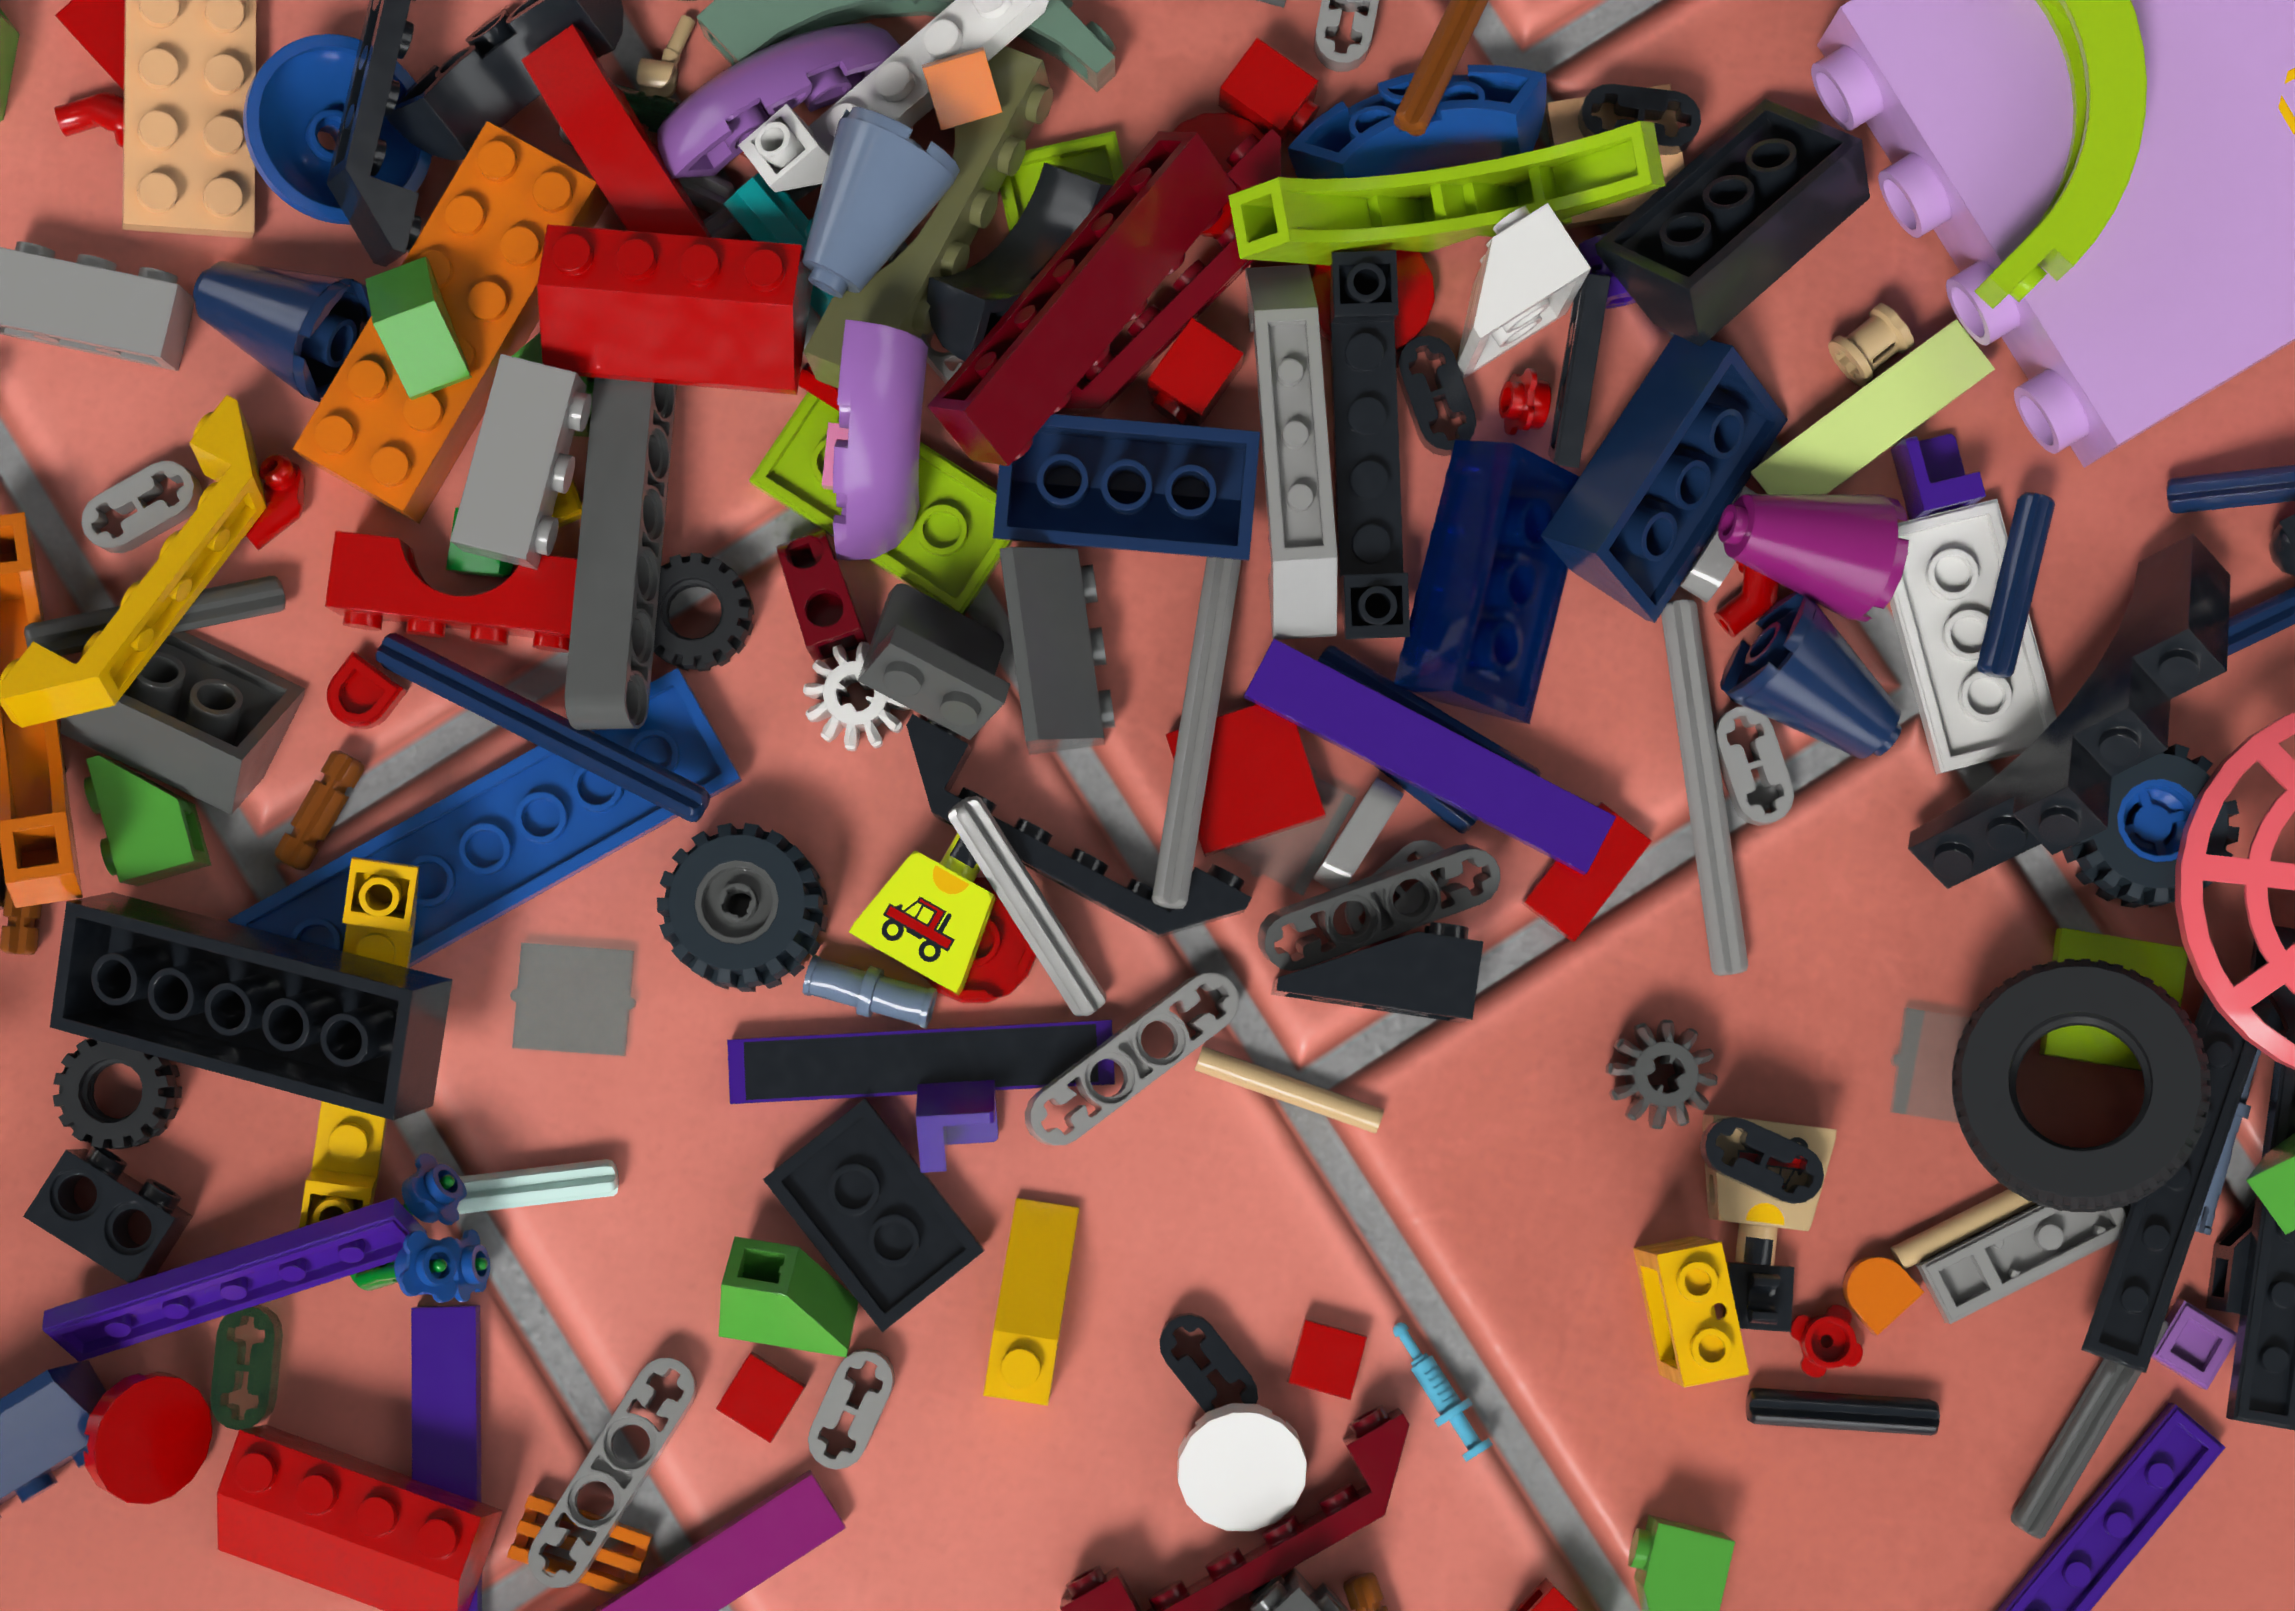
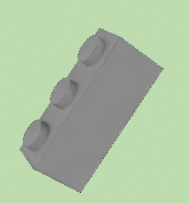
[0,241,195,371]
[450,354,592,570]

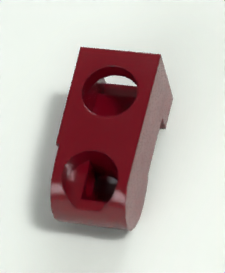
[776,529,868,662]

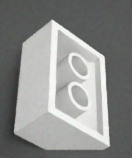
[1457,203,1591,379]

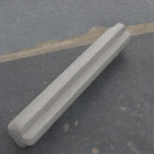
[948,796,1106,1017]

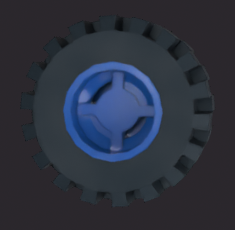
[2062,744,2240,908]

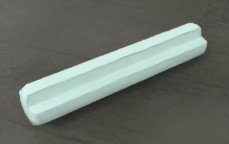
[457,1159,619,1214]

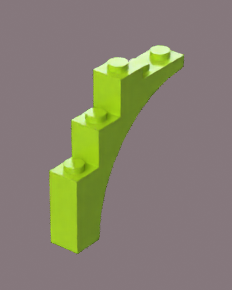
[1228,121,1666,266]

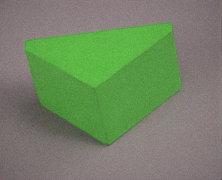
[365,257,472,400]

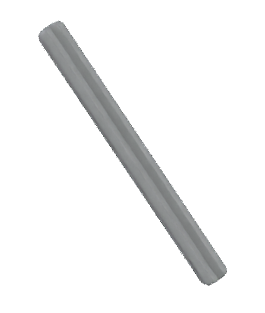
[1152,557,1241,909]
[1661,599,1749,976]

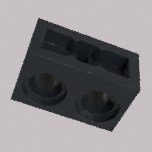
[23,1146,193,1283]

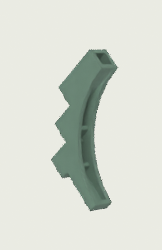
[696,0,1116,92]

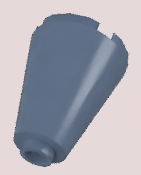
[802,107,960,298]

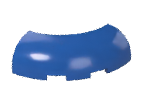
[1288,65,1547,179]

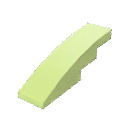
[1751,319,1995,494]

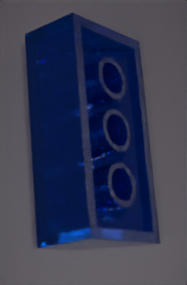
[1394,440,1579,724]

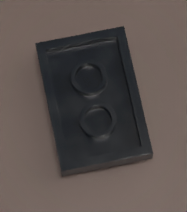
[763,1099,985,1332]

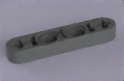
[1257,844,1501,971]

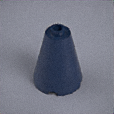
[193,261,371,402]
[1720,592,1902,759]

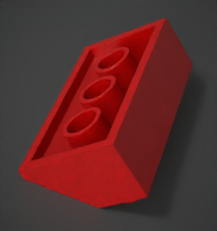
[537,224,813,395]
[217,1425,503,1611]

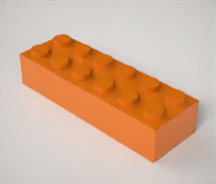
[293,121,609,524]

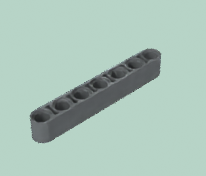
[565,378,677,730]

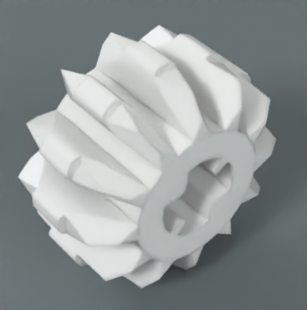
[803,642,910,751]

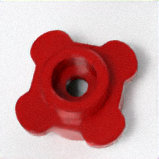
[1499,368,1551,436]
[1790,1304,1863,1378]

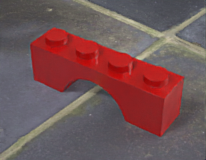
[325,531,577,653]

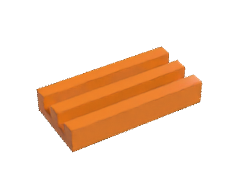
[507,1492,654,1595]

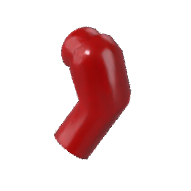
[1714,561,1779,638]

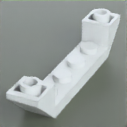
[738,0,1049,192]

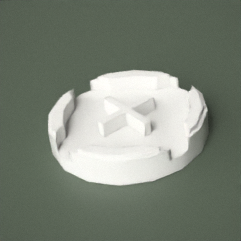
[1177,1403,1307,1531]

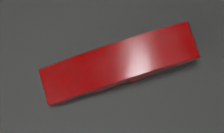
[521,24,712,237]

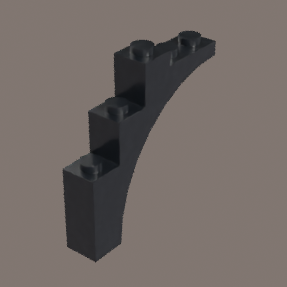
[1908,534,2231,889]

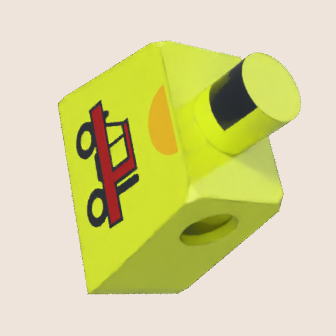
[849,833,996,995]

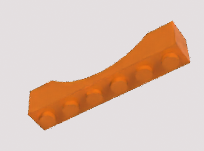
[0,512,83,908]

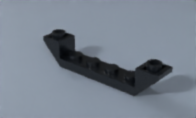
[327,0,422,267]
[1330,250,1410,640]
[906,714,1252,938]

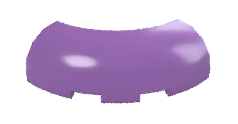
[657,23,901,179]
[833,319,928,561]

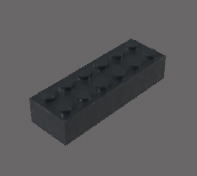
[50,892,452,1120]

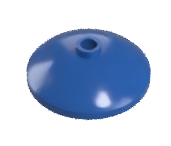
[243,34,432,225]

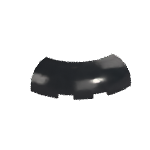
[386,0,624,161]
[927,163,1116,361]

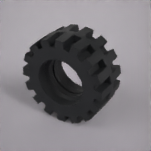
[654,553,754,672]
[53,1039,182,1149]

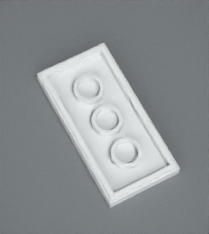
[1890,499,2057,775]

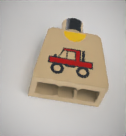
[1702,1114,1837,1266]

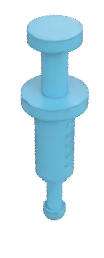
[1393,1322,1493,1462]

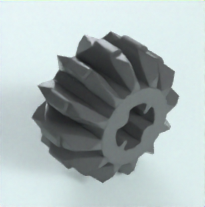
[1606,1020,1718,1129]

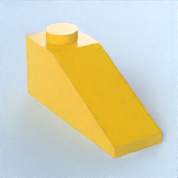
[983,1198,1080,1406]

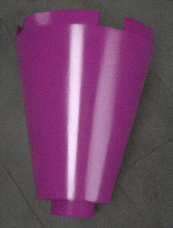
[1718,494,1909,622]

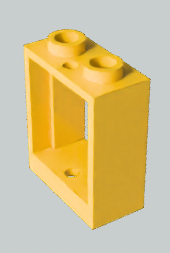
[1633,1236,1750,1388]

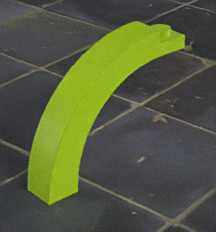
[1974,0,2147,309]

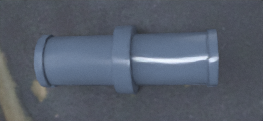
[803,955,938,1029]

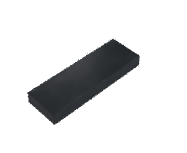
[1548,271,1610,468]

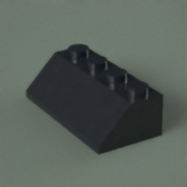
[1595,99,1870,347]

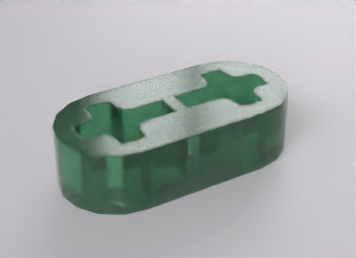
[210,1305,283,1430]

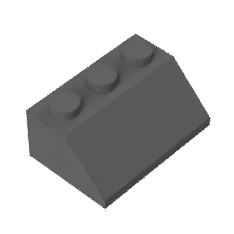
[999,547,1115,755]
[60,631,305,815]

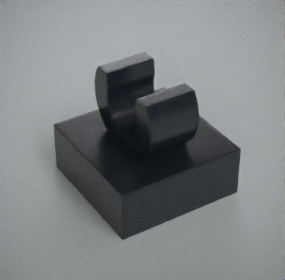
[1723,1262,1794,1332]

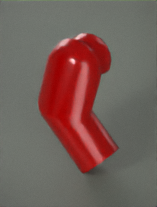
[54,92,124,148]
[246,454,305,551]

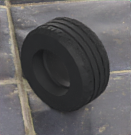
[1952,959,2211,1212]

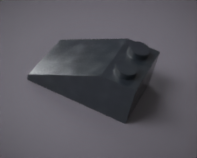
[1271,922,1483,1023]

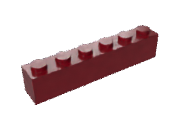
[927,131,1238,466]

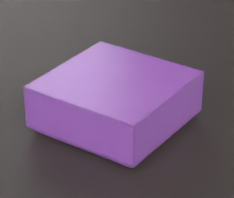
[2151,1299,2237,1390]

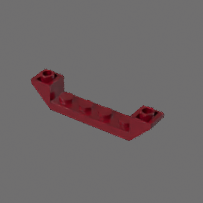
[1054,129,1281,414]
[1060,1405,1409,1611]

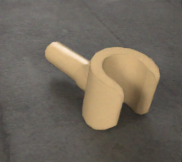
[636,15,696,98]

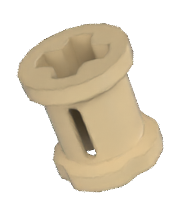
[1828,303,1915,387]

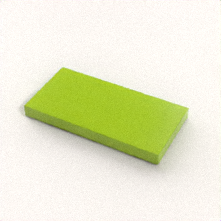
[749,392,1013,615]

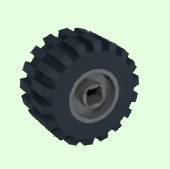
[657,823,828,992]

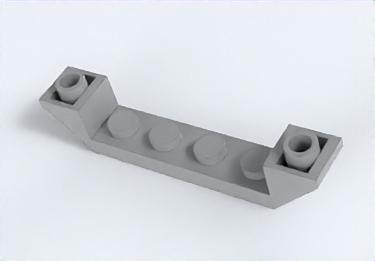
[1245,264,1337,640]

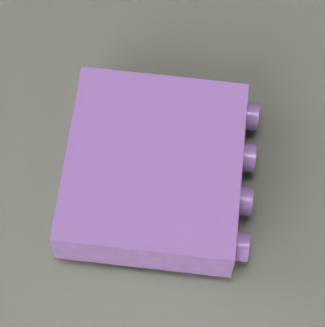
[1811,0,2295,468]

